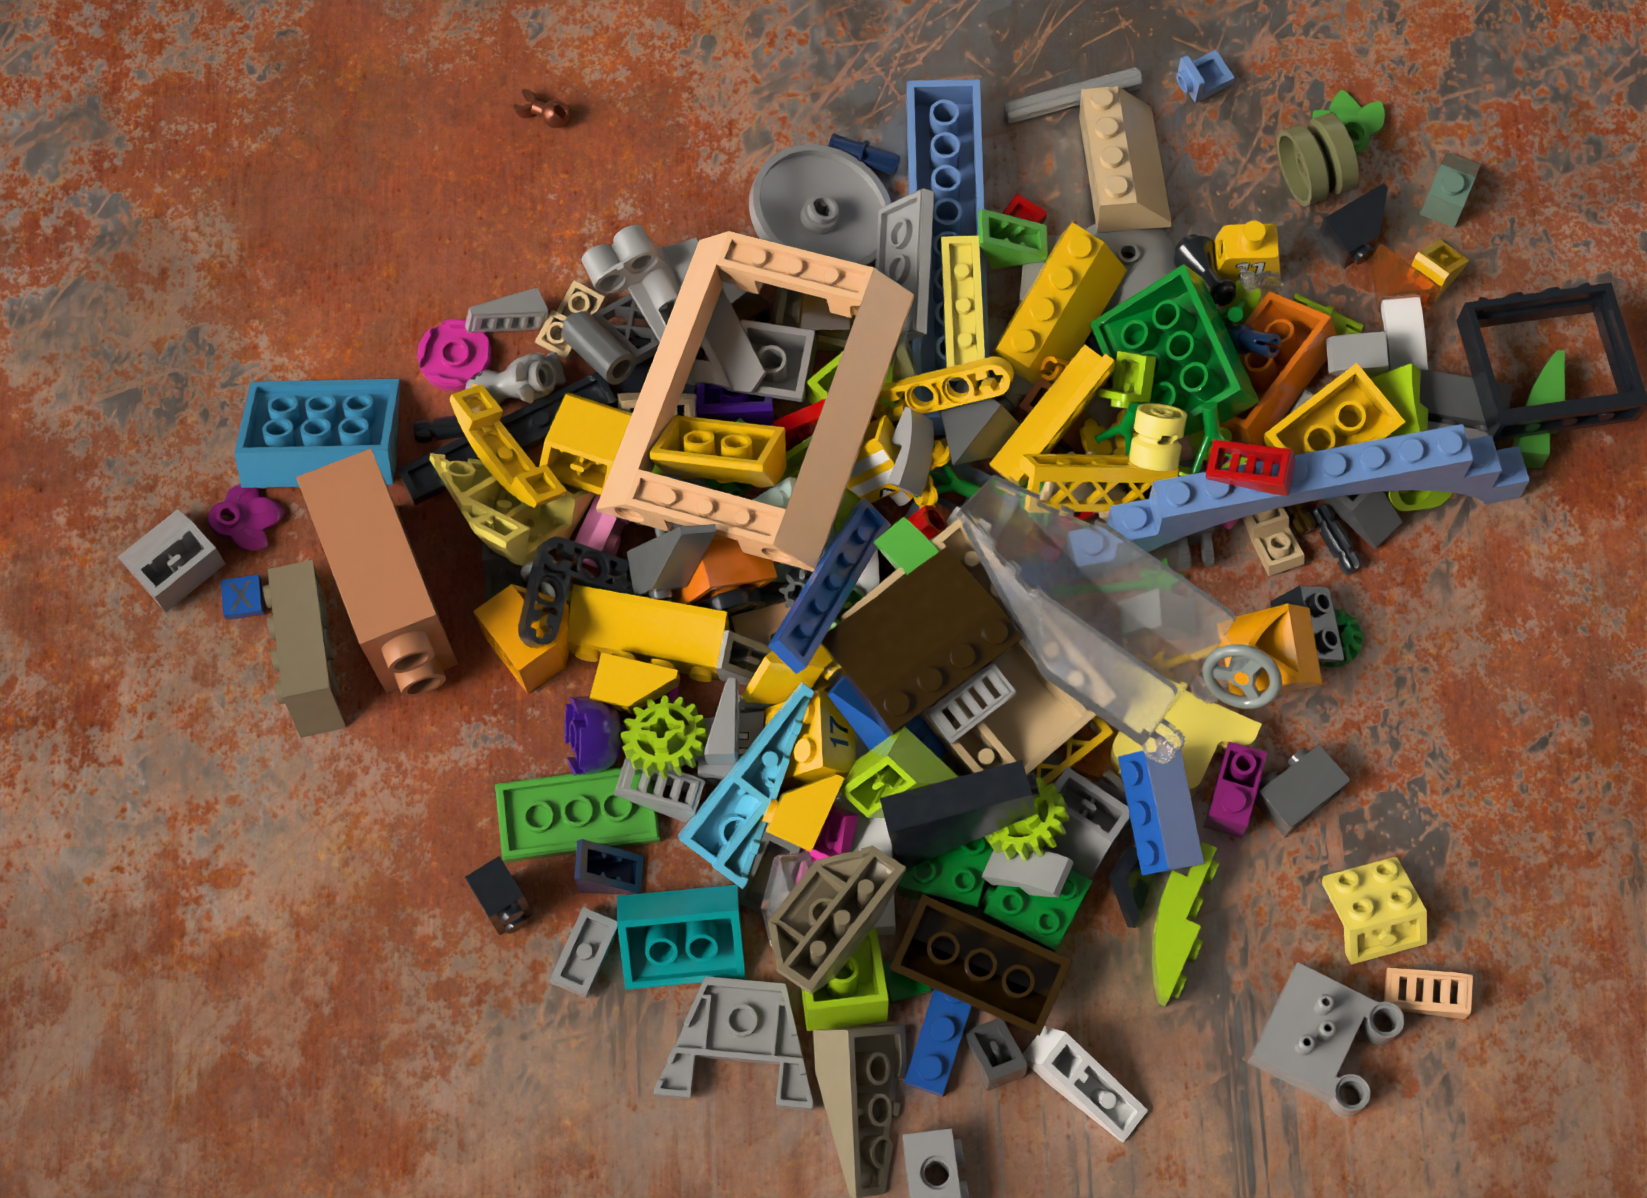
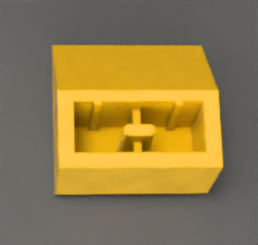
[539,393,633,495]

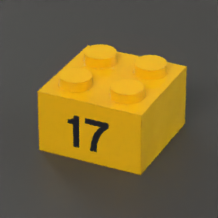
[764,689,856,789]

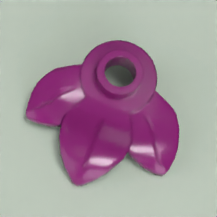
[208,484,285,551]

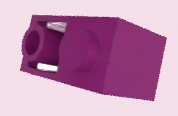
[1203,742,1267,838]

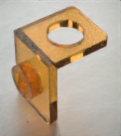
[1070,710,1124,782]

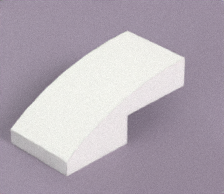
[1380,297,1428,371]

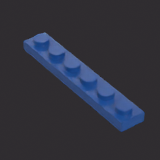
[768,498,891,674]

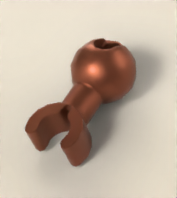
[513,89,570,128]

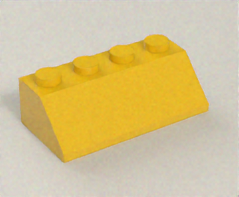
[989,222,1127,385]
[567,584,730,682]

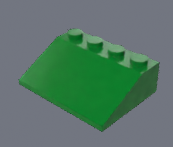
[1090,264,1260,436]

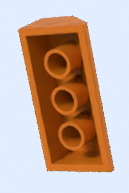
[1219,291,1337,445]

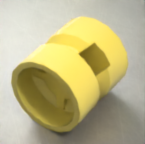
[1129,403,1187,471]

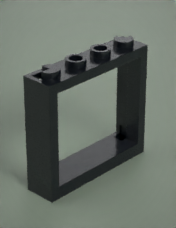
[1456,282,1647,441]

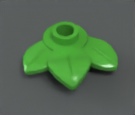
[1312,90,1385,155]

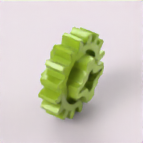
[621,695,708,780]
[985,777,1069,861]

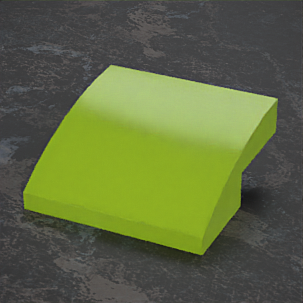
[1370,363,1428,438]

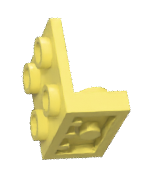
[1322,857,1427,965]

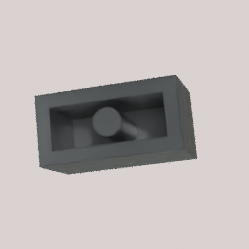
[1254,744,1351,837]

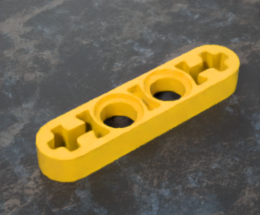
[873,356,1014,422]

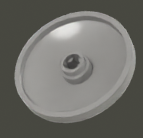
[749,144,891,267]

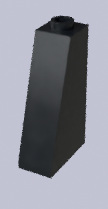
[880,760,1040,869]

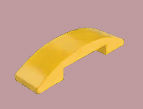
[450,384,567,508]

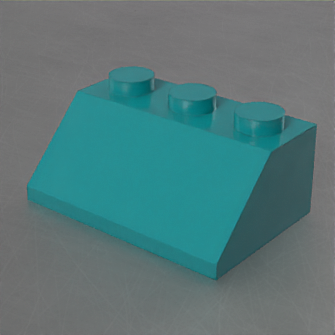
[617,885,746,990]

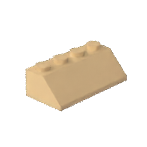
[1079,86,1171,233]

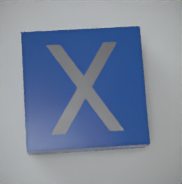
[221,575,264,620]

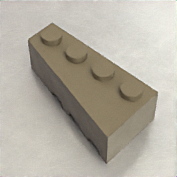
[263,560,346,738]

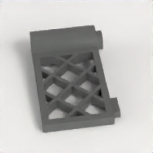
[561,294,660,385]

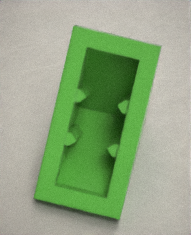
[978,209,1048,269]

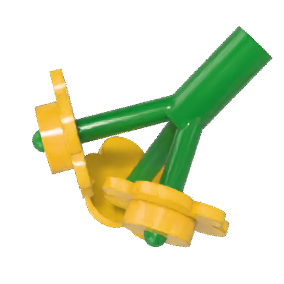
[1080,403,1140,455]
[913,438,987,509]

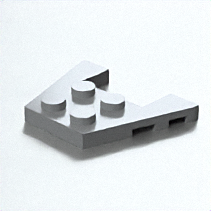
[654,976,813,1111]

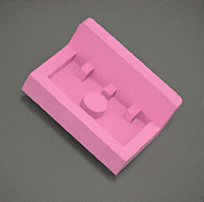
[571,494,631,568]

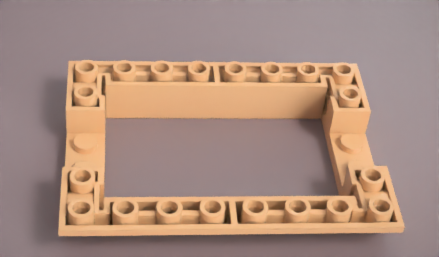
[596,231,914,572]

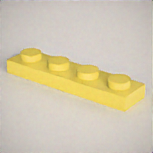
[941,236,985,381]

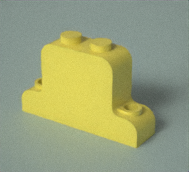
[1107,660,1262,797]

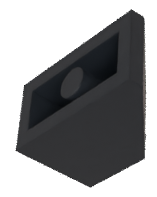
[1318,183,1388,269]

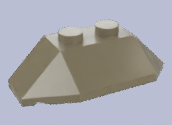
[768,845,906,994]

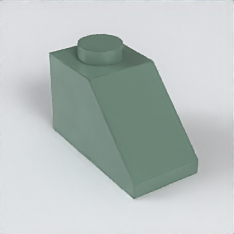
[1420,152,1481,228]

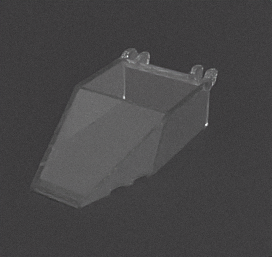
[956,475,1236,764]

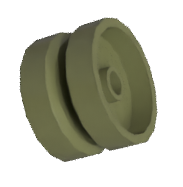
[1277,113,1359,207]

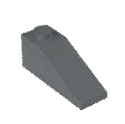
[627,524,717,601]

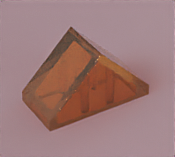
[1370,244,1441,312]

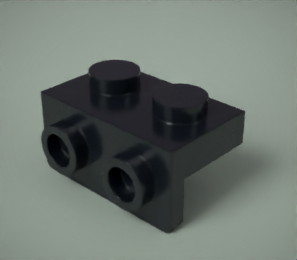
[1270,585,1344,663]

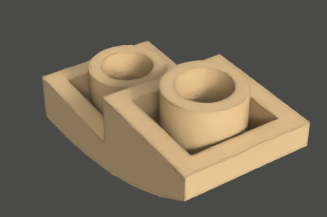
[535,280,608,360]
[1242,507,1304,576]

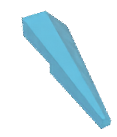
[678,682,814,889]

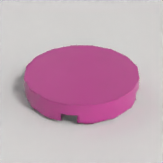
[417,319,493,392]

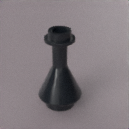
[1174,234,1236,306]

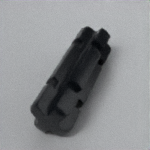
[413,415,465,442]
[1311,504,1363,575]

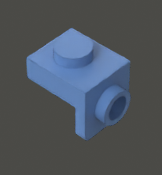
[1176,50,1234,103]

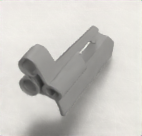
[581,225,767,394]

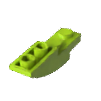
[1152,842,1219,1006]

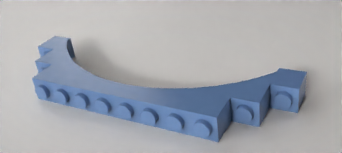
[1066,424,1529,581]

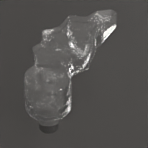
[1240,267,1284,295]

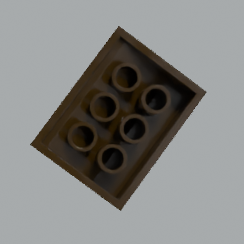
[821,546,1023,737]

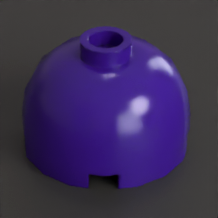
[564,696,627,776]

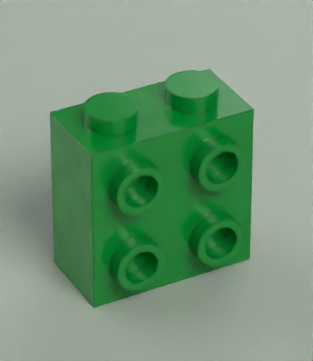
[899,836,993,916]
[980,870,1092,953]

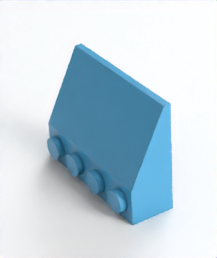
[234,379,400,488]

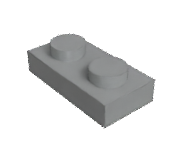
[550,907,618,999]

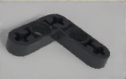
[518,537,634,649]

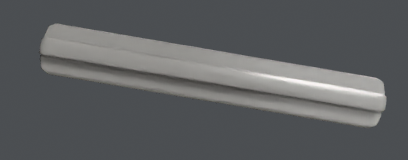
[1004,67,1143,123]

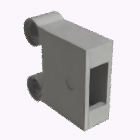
[1248,962,1404,1117]

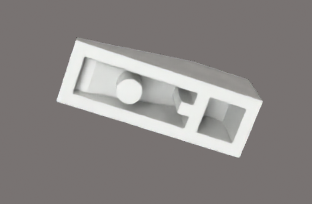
[1023,1026,1148,1142]

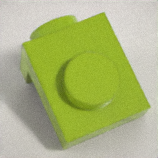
[1098,351,1156,408]

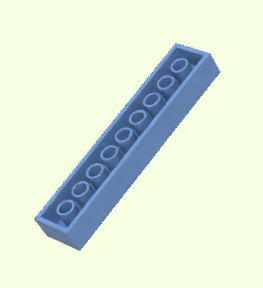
[906,79,990,435]

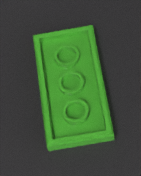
[495,767,661,863]

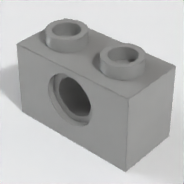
[902,1128,969,1198]

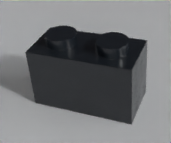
[465,856,533,935]

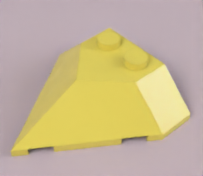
[430,453,596,566]

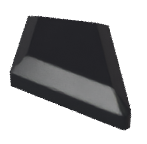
[1109,846,1155,928]

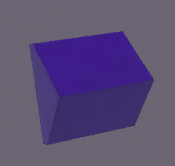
[696,384,774,426]

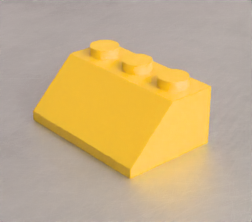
[1264,363,1406,455]
[650,415,786,488]

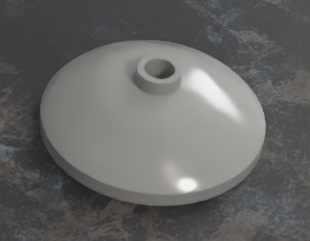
[1086,223,1177,314]

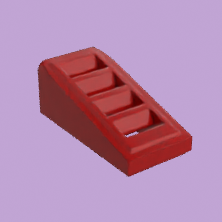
[1205,439,1296,496]

